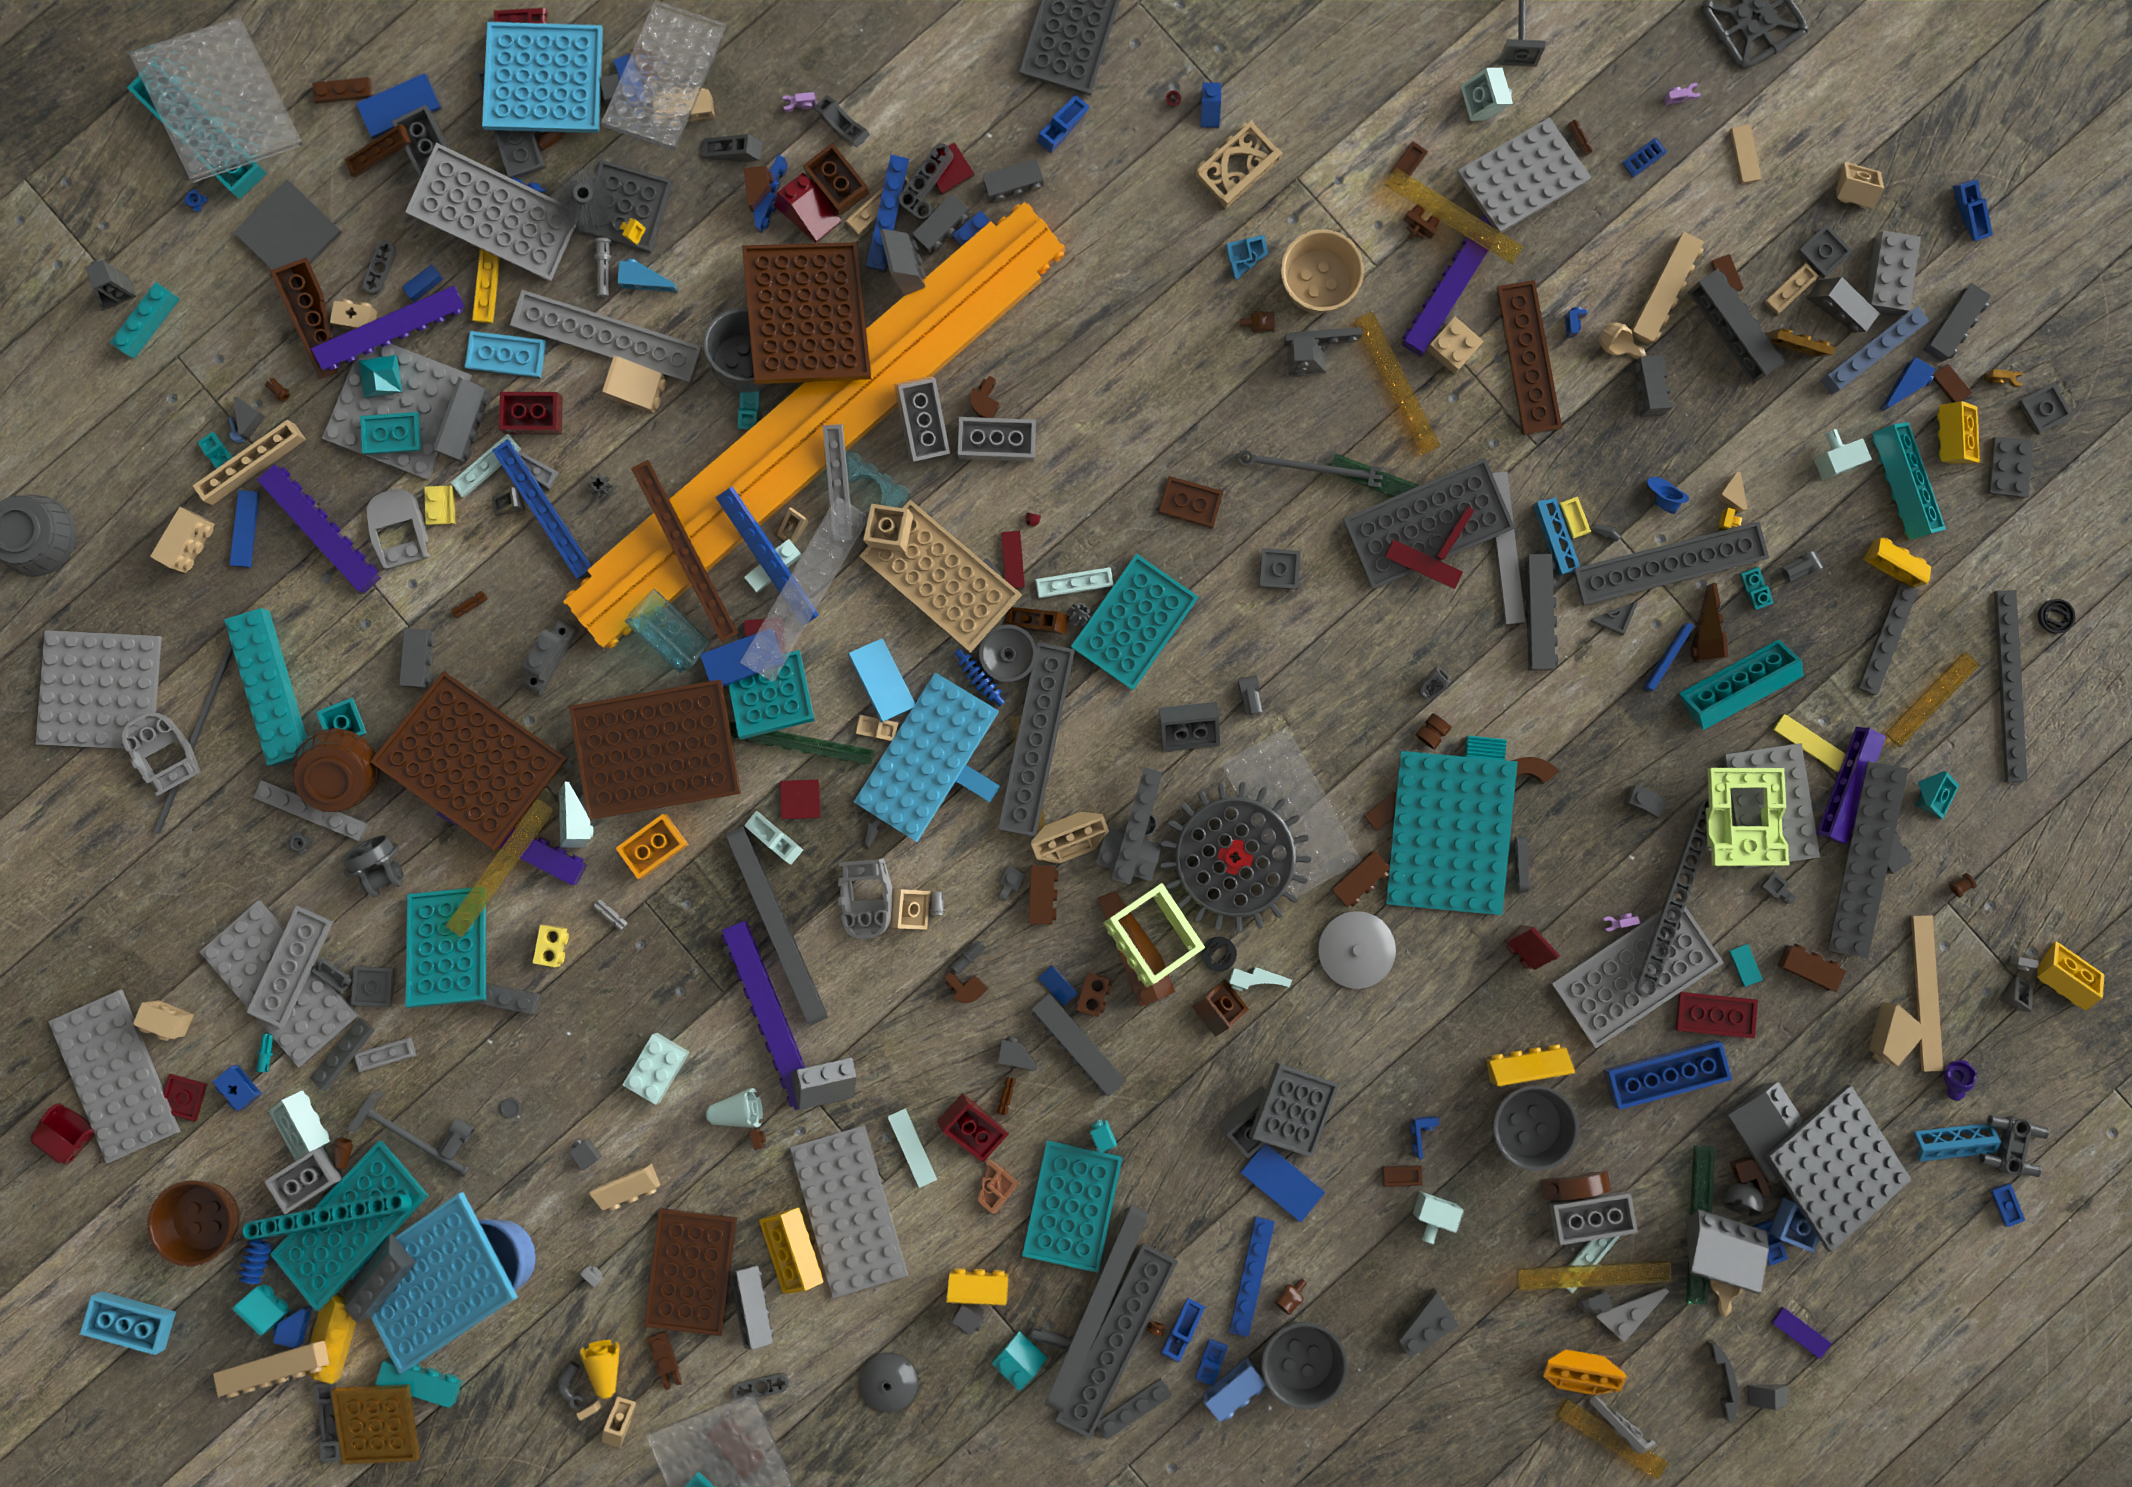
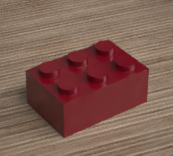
[499,392,563,435]

